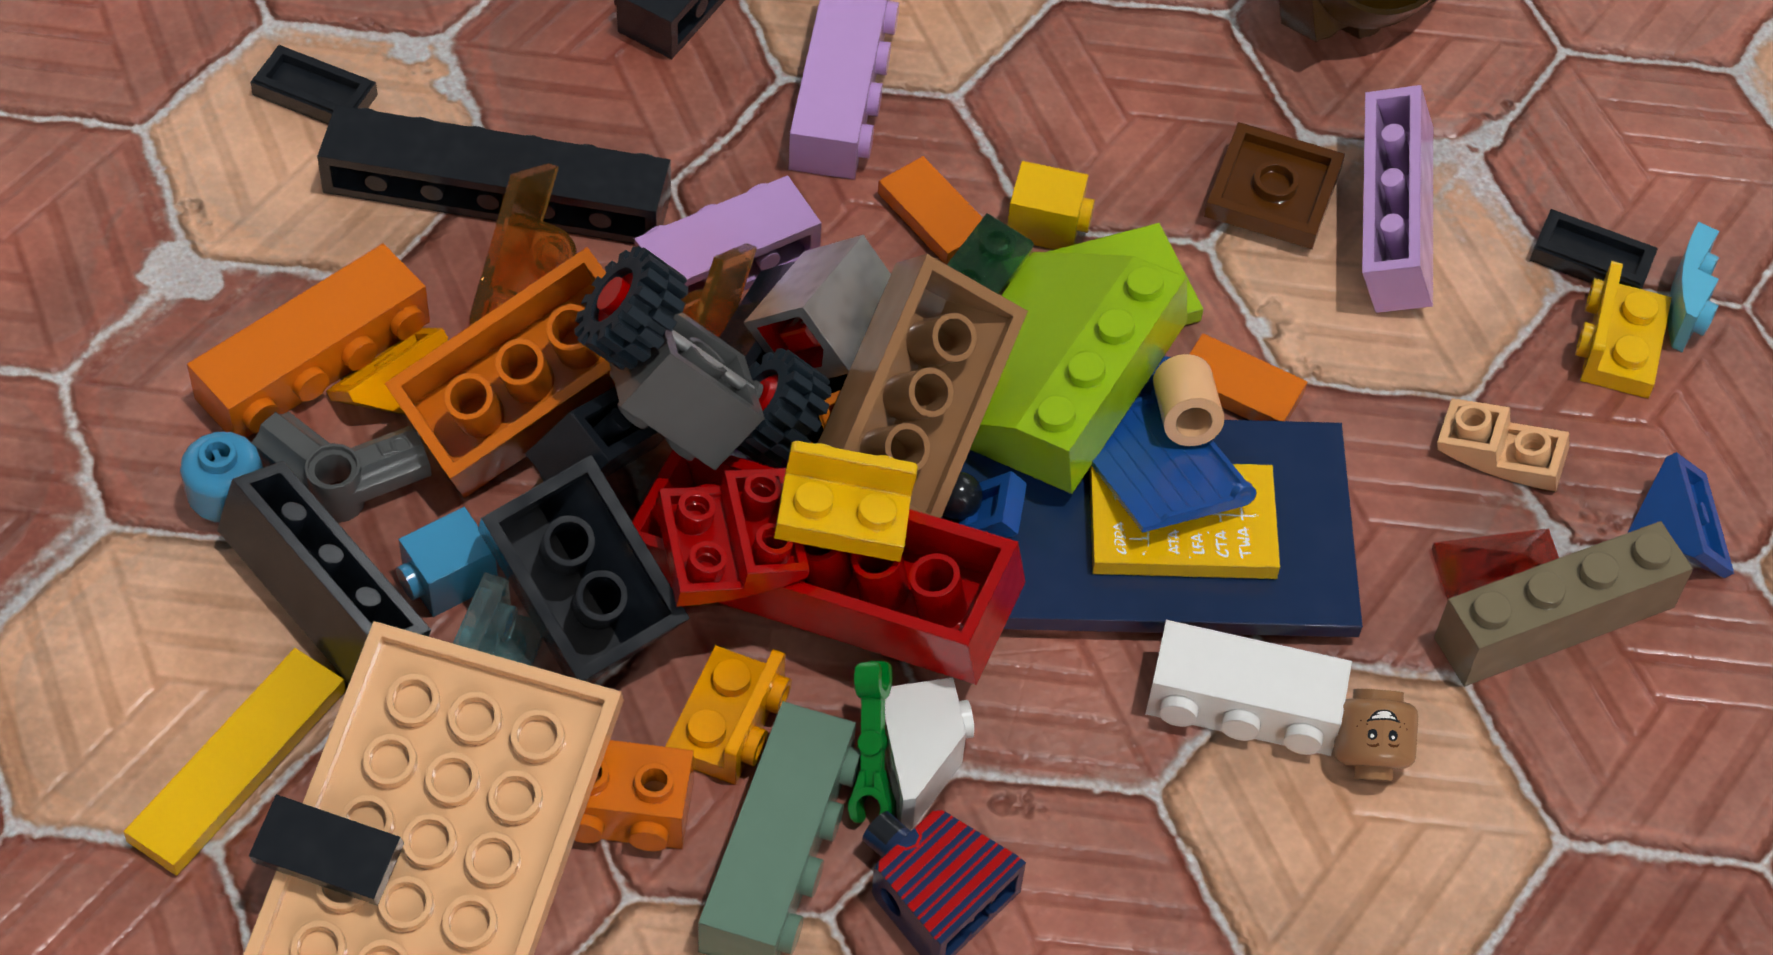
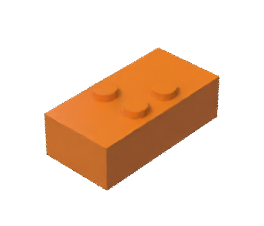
[384,247,615,498]

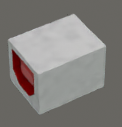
[744,235,891,378]

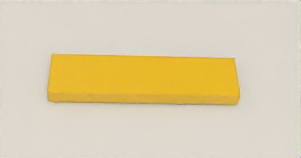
[123,648,346,876]

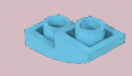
[1668,222,1719,352]

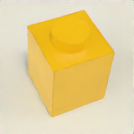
[1006,161,1095,250]

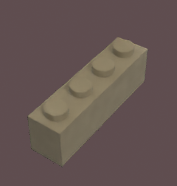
[1434,521,1693,687]

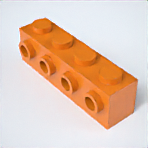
[574,740,694,851]

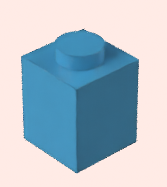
[396,506,499,617]

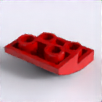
[656,468,810,607]

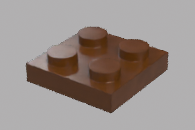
[1204,122,1345,250]

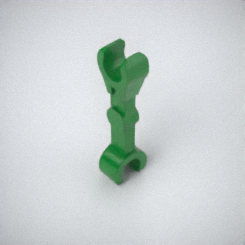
[848,661,897,823]

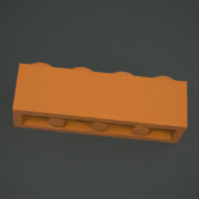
[187,243,430,438]

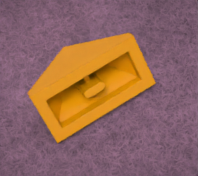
[326,328,448,415]

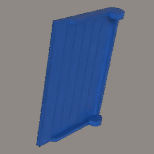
[1092,388,1256,533]

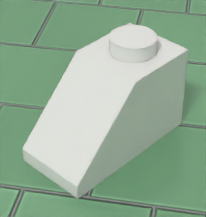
[885,677,974,829]

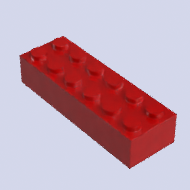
[632,450,1026,685]

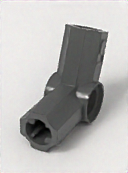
[251,411,432,523]

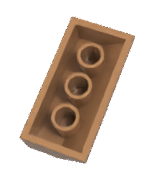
[818,254,1028,518]

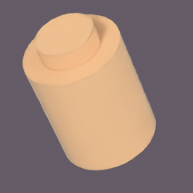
[1153,354,1224,446]

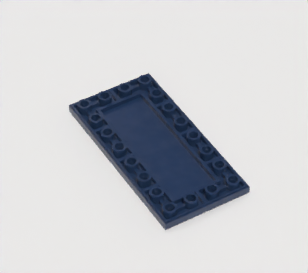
[941,420,1363,637]

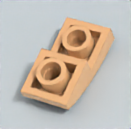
[1437,398,1569,492]

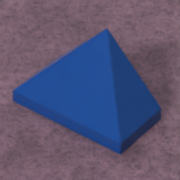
[1628,452,1735,578]

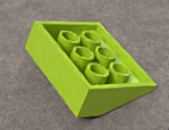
[970,252,1187,494]

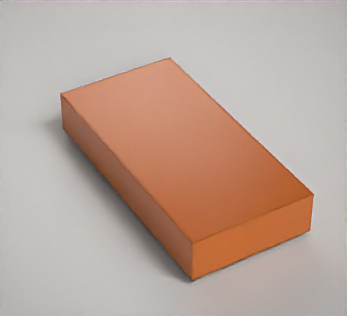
[878,156,993,265]
[1190,333,1308,421]

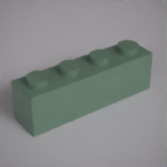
[698,701,861,955]

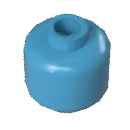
[180,432,263,522]

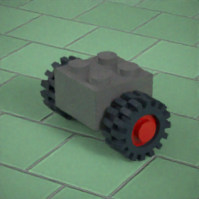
[574,246,831,470]

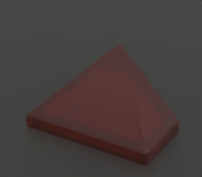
[1431,528,1559,600]

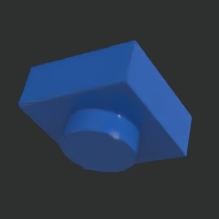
[958,471,1027,538]

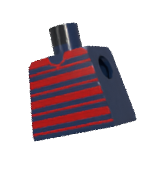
[862,810,1026,955]

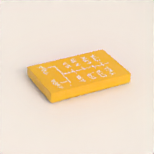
[1089,464,1280,579]

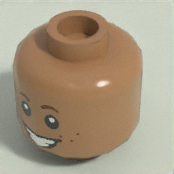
[1334,689,1418,781]

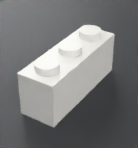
[1145,620,1352,756]

